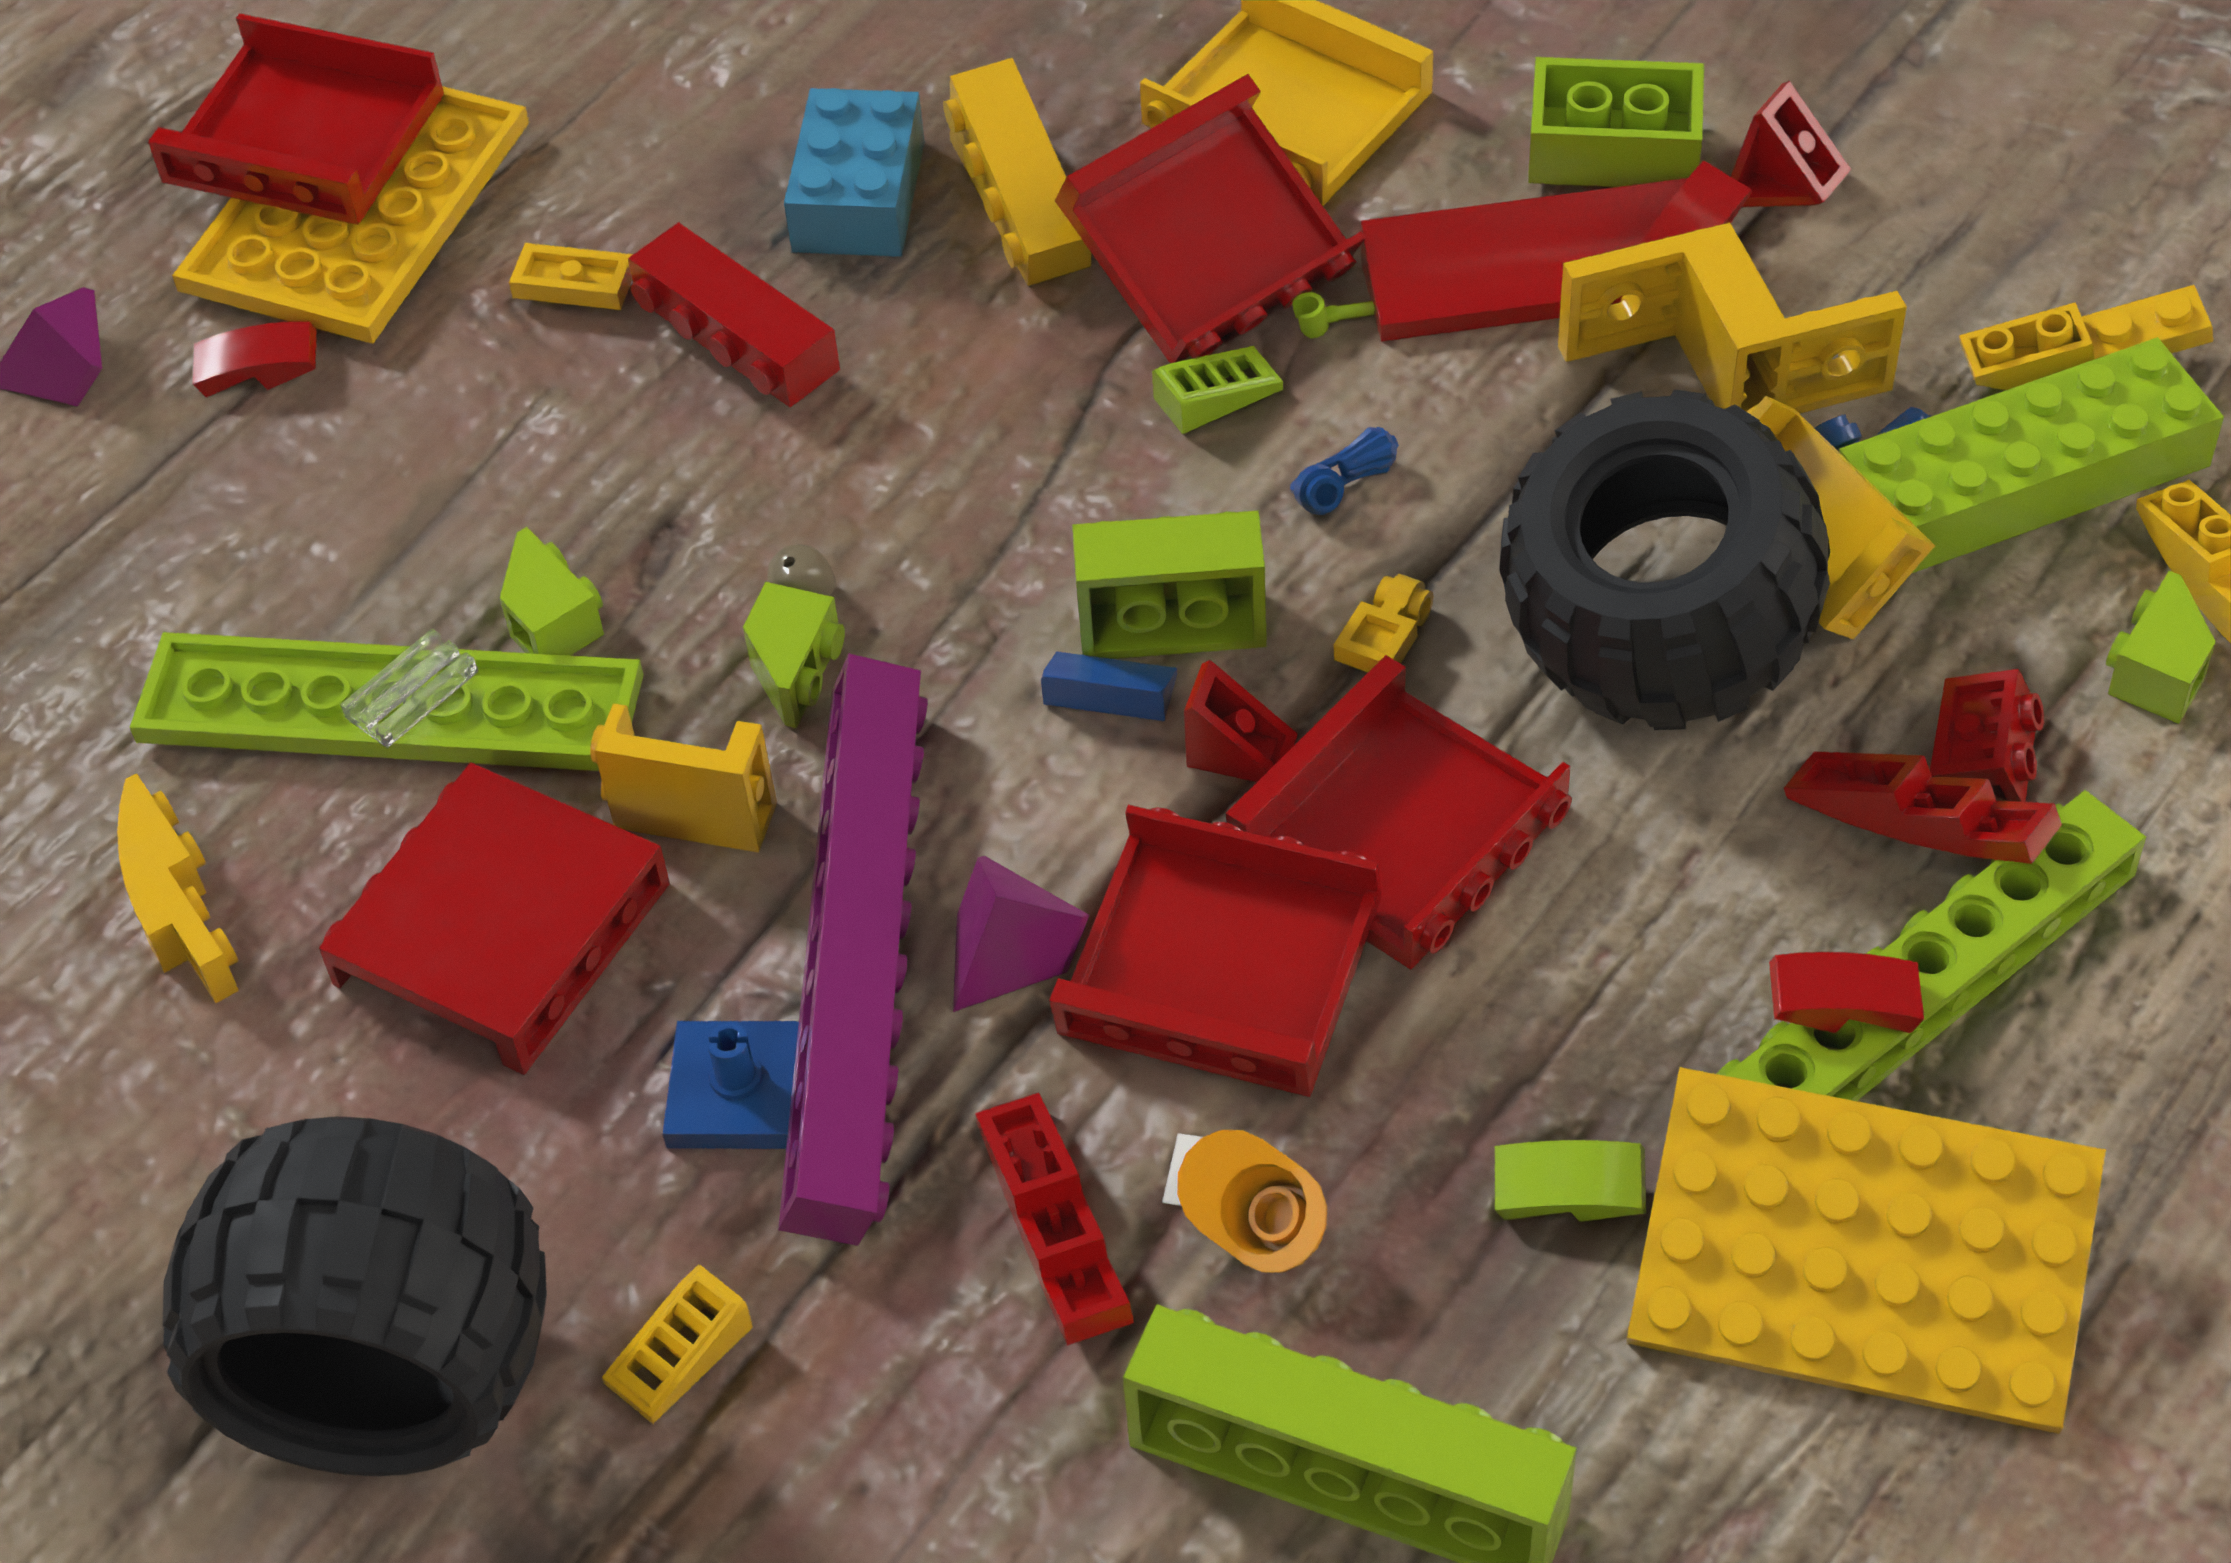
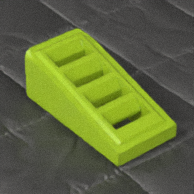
[1152,346,1283,435]

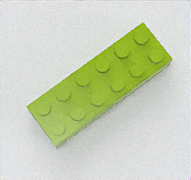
[1839,337,2224,574]
[1123,1304,1577,1563]

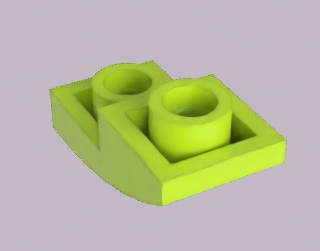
[1495,1140,1646,1222]

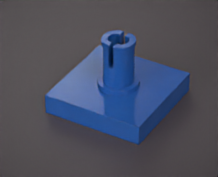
[663,1021,799,1149]

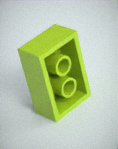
[1528,57,1704,187]
[1072,510,1267,659]

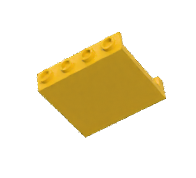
[1140,0,1433,206]

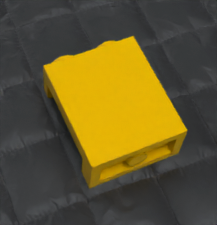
[590,703,777,853]

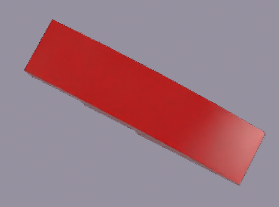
[1783,751,2062,864]
[975,1092,1134,1346]

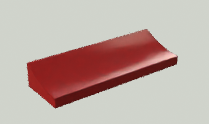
[1361,178,1687,342]

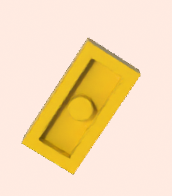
[509,243,633,310]

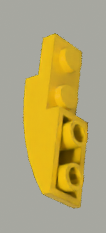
[1959,285,2213,390]
[2136,479,2231,643]
[117,773,239,1003]

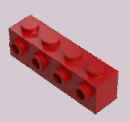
[628,222,840,408]

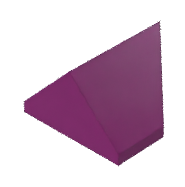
[0,287,102,407]
[953,856,1089,1012]

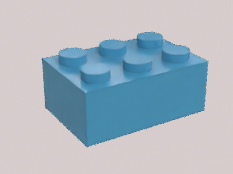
[784,88,925,257]

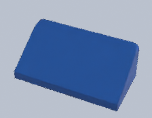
[1041,651,1177,721]

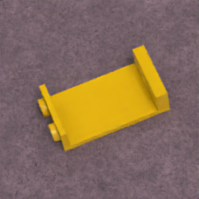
[1747,396,1935,640]

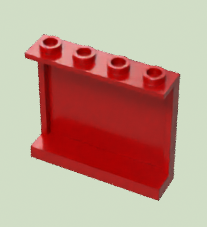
[148,13,444,225]
[1055,74,1366,364]
[1226,655,1572,970]
[319,762,670,1075]
[1049,804,1382,1097]

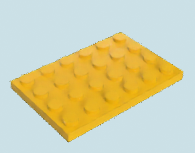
[172,86,529,344]
[1626,1067,2106,1434]

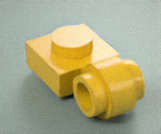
[1333,574,1434,672]

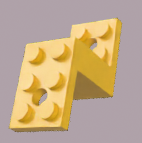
[1558,223,1907,414]

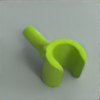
[1292,292,1375,338]

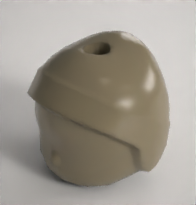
[767,544,836,596]

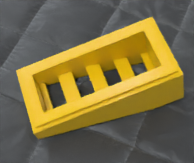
[602,1264,753,1424]

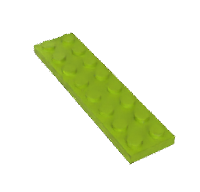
[129,632,644,771]

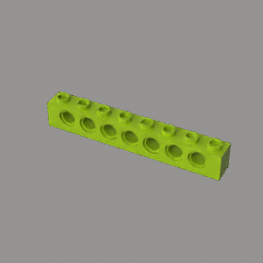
[1717,790,2146,1101]

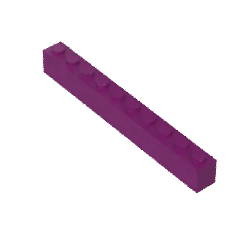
[778,653,928,1246]

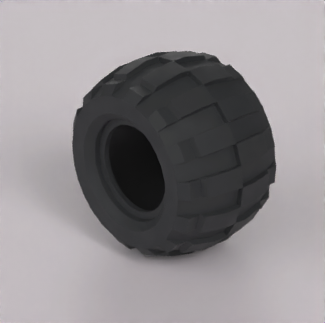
[1499,389,1831,730]
[163,1116,547,1476]

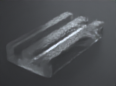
[341,629,478,748]

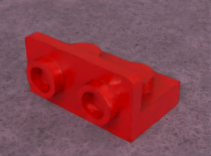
[1930,669,2044,802]

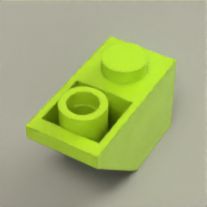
[499,527,604,656]
[2105,570,2216,724]
[743,582,845,728]

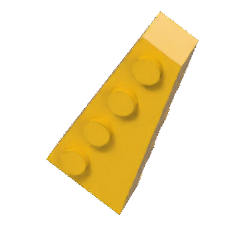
[943,57,1092,286]

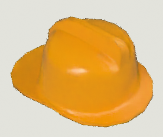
[1177,1130,1328,1273]

